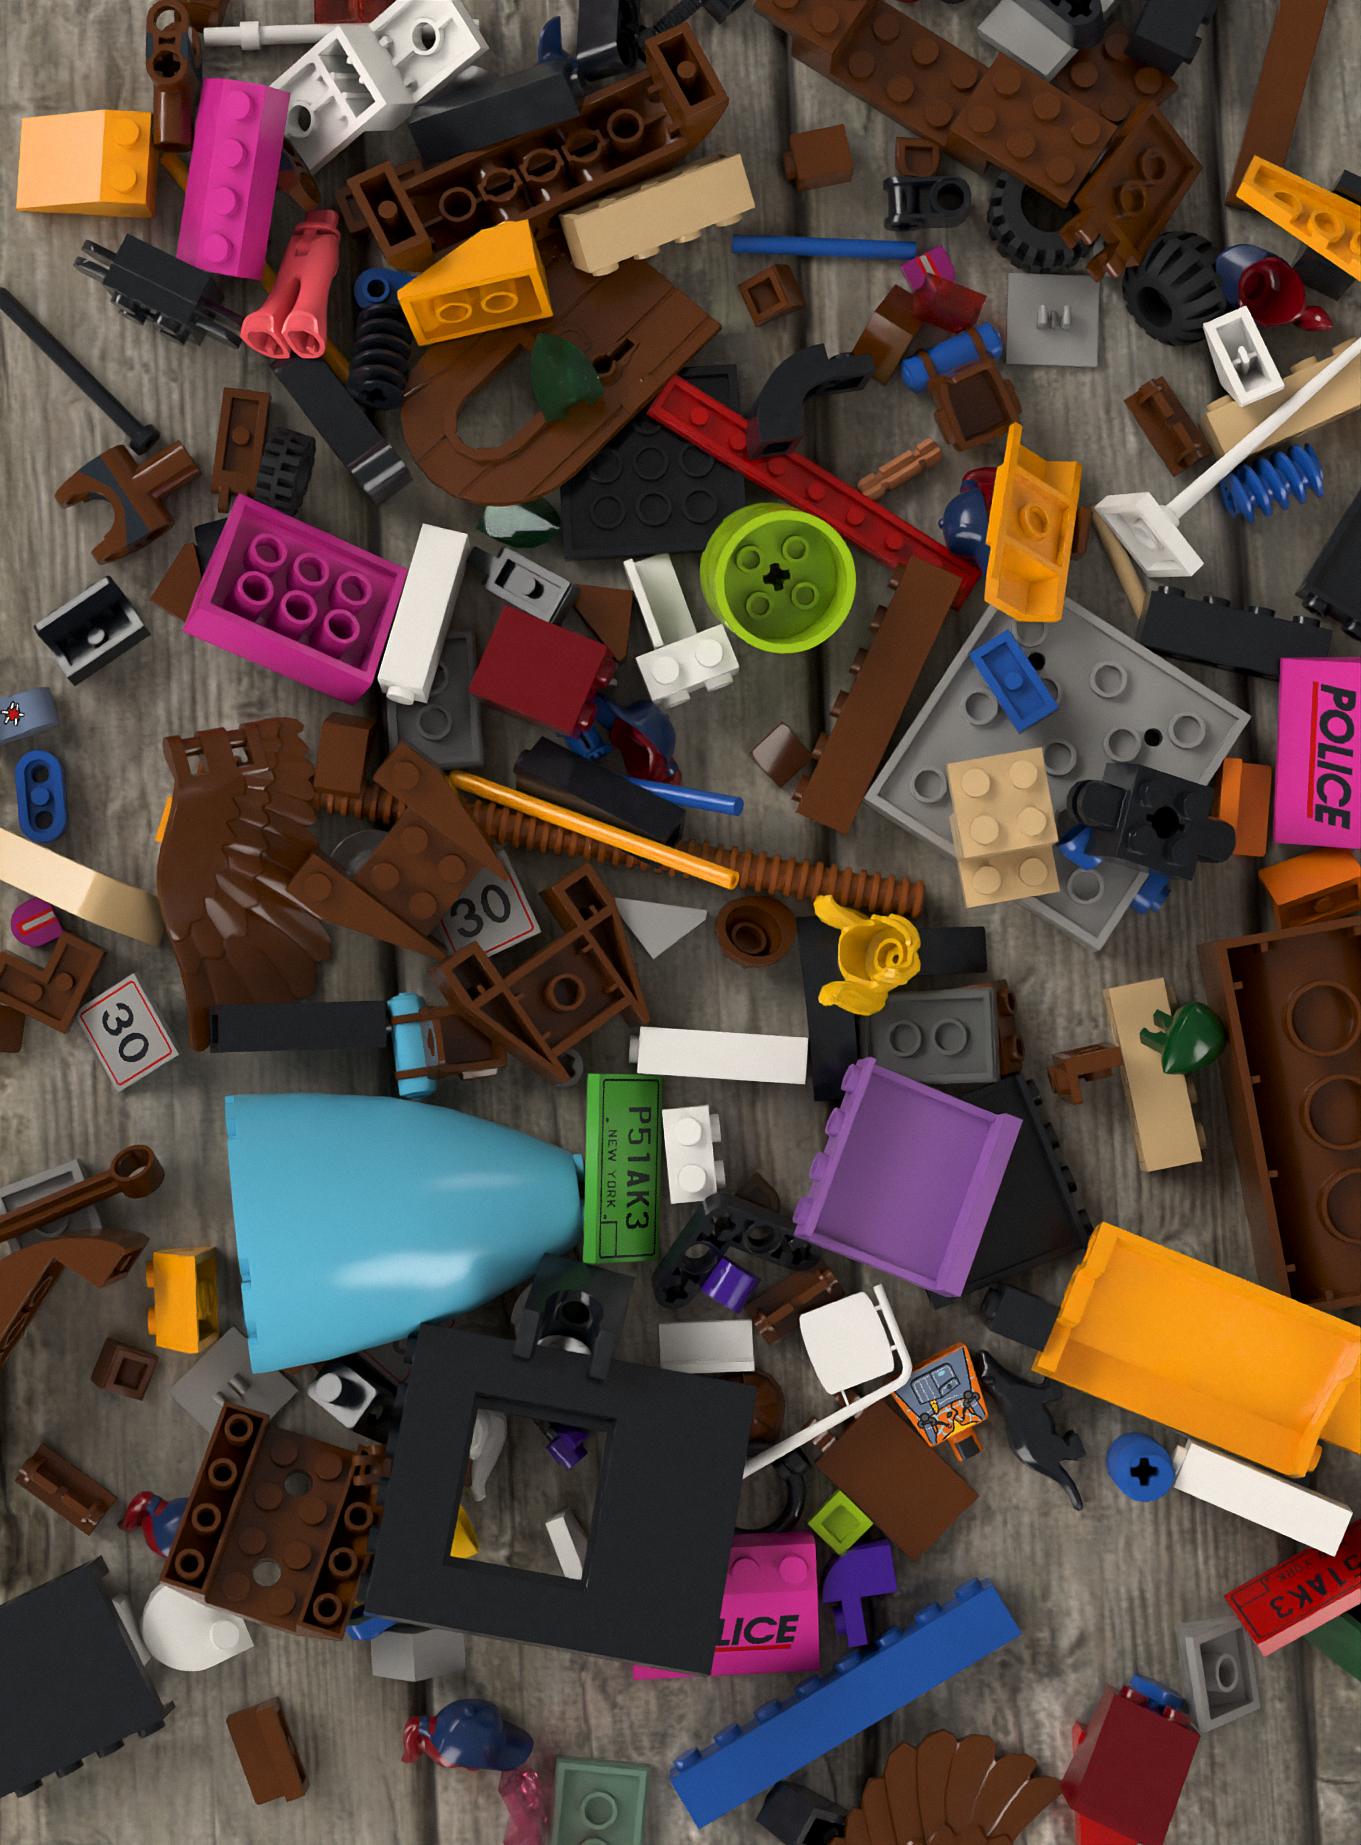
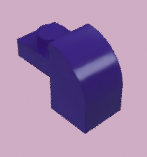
[820,1537,897,1647]

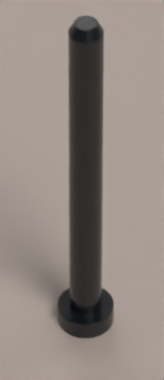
[0,287,161,456]

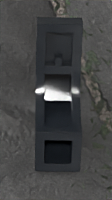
[746,343,876,461]

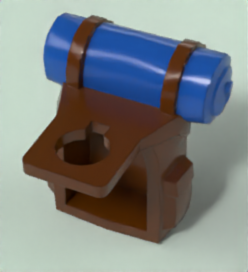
[901,321,1022,452]

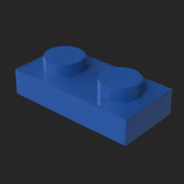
[968,629,1059,735]

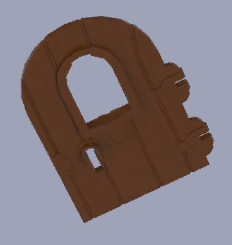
[401,229,722,507]

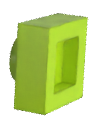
[807,1488,874,1555]

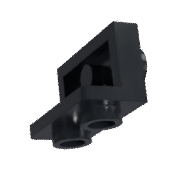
[33,576,151,686]

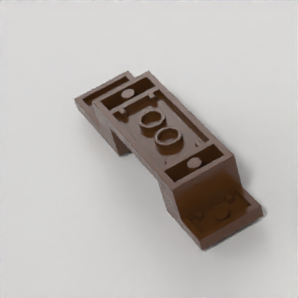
[753,0,1118,209]

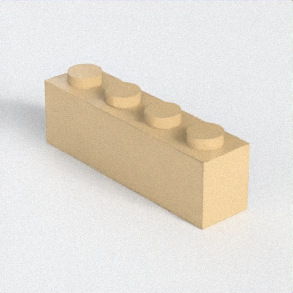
[558,150,755,276]
[1198,337,1361,465]
[1102,977,1207,1172]

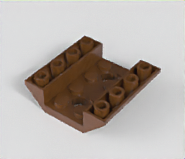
[159,1401,384,1642]

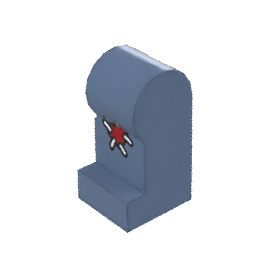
[0,687,60,746]

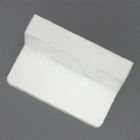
[623,554,697,650]
[659,1319,755,1374]

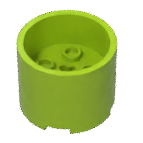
[700,502,856,654]

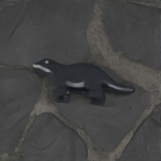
[974,1350,1086,1511]

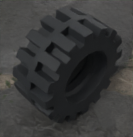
[254,427,316,517]

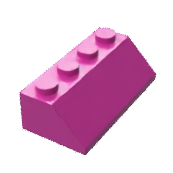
[176,78,291,281]

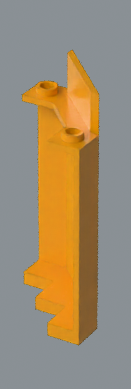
[1031,1221,1361,1479]

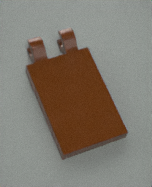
[1059,99,1203,282]
[800,1387,979,1562]

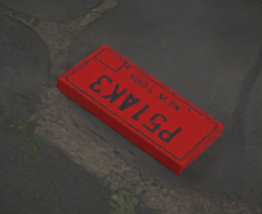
[1223,1519,1361,1657]

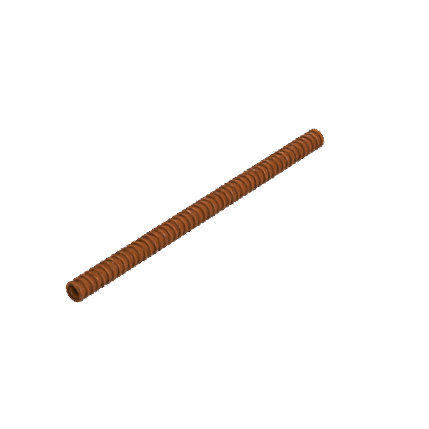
[197,755,926,921]

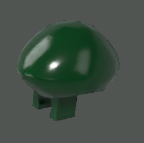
[1139,1001,1228,1075]

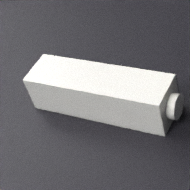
[377,523,471,705]
[629,1026,808,1084]
[1171,1437,1353,1557]

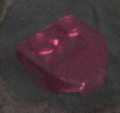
[498,1765,547,1845]

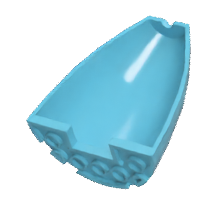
[225,1092,585,1374]

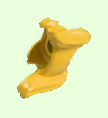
[813,895,921,1016]

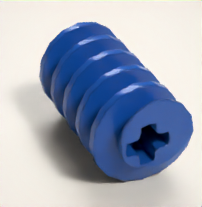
[1219,442,1324,524]
[1106,1432,1175,1502]

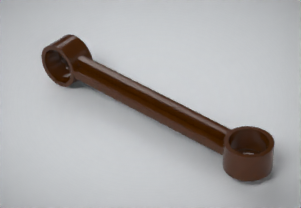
[0,1145,165,1243]

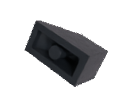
[756,1780,849,1845]

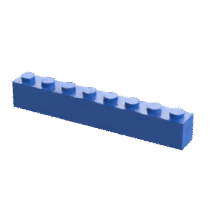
[670,1577,1022,1829]

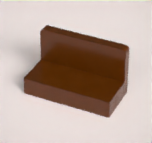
[226,1696,310,1805]

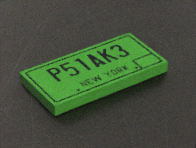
[583,1074,663,1264]

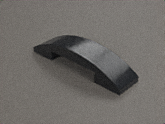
[796,916,858,1101]

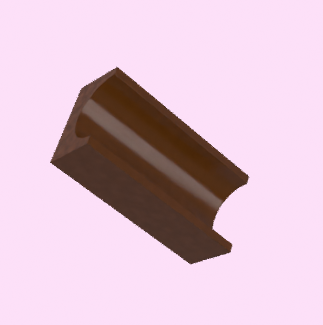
[1196,915,1361,1312]

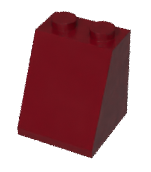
[468,605,616,740]
[1059,1684,1201,1845]

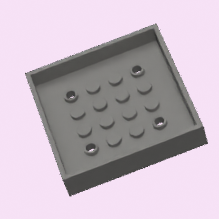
[862,596,1252,952]

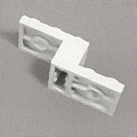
[270,0,489,176]

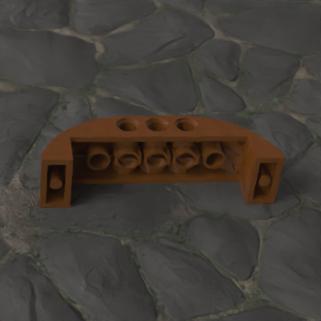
[346,21,729,272]
[0,1228,150,1371]

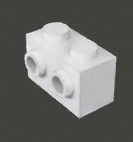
[636,624,739,709]
[662,1105,726,1204]

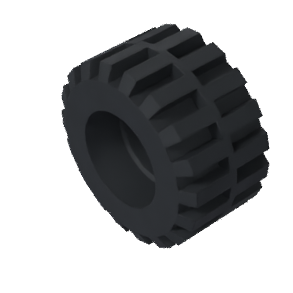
[987,170,1099,274]

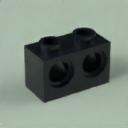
[979,1281,1061,1352]

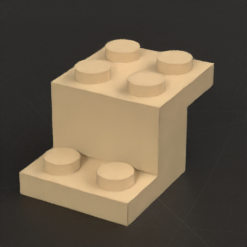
[946,747,1060,909]

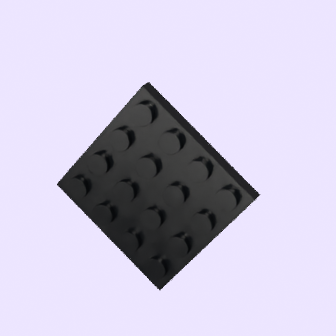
[552,364,746,562]

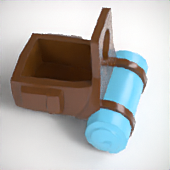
[387,992,508,1100]

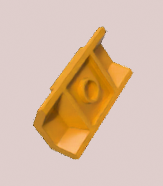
[984,422,1083,622]

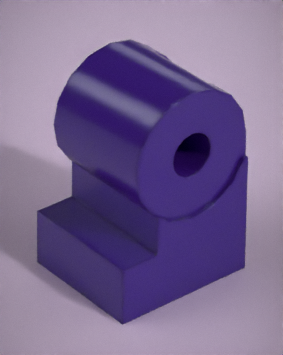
[701,1255,761,1314]

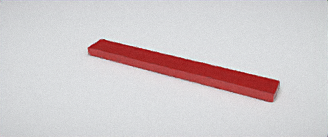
[646,375,982,612]

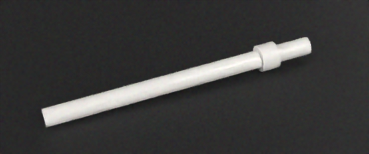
[204,19,480,50]

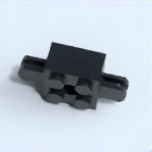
[73,233,245,349]
[1066,762,1236,881]

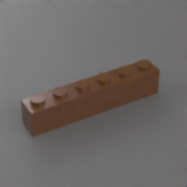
[791,556,963,835]

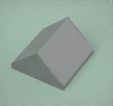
[1174,1616,1260,1732]

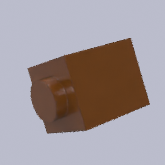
[782,124,853,193]

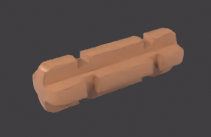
[857,438,943,501]

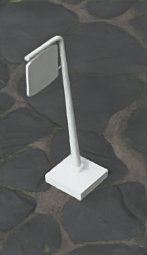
[1094,337,1361,578]
[545,1284,912,1588]

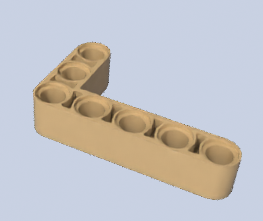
[0,827,166,947]

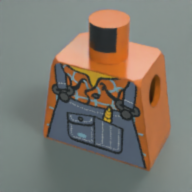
[883,1341,989,1461]

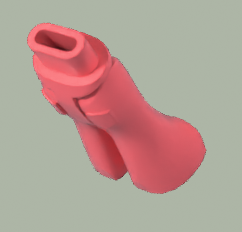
[240,210,341,359]

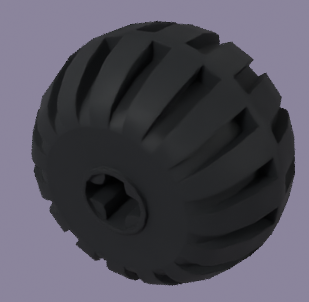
[1122,231,1231,346]

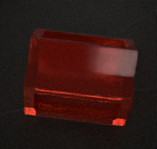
[913,272,987,335]

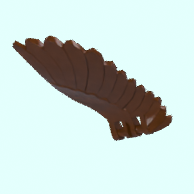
[157,717,331,1052]
[828,1728,1062,1845]

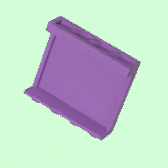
[793,1057,1023,1297]

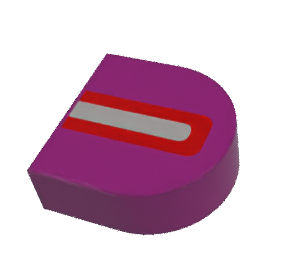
[900,245,955,302]
[11,897,65,947]

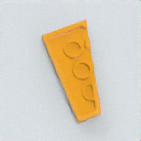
[1236,155,1361,282]

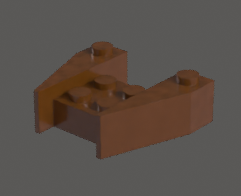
[285,737,510,961]
[427,862,651,1085]

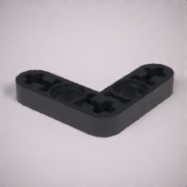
[651,1192,822,1309]

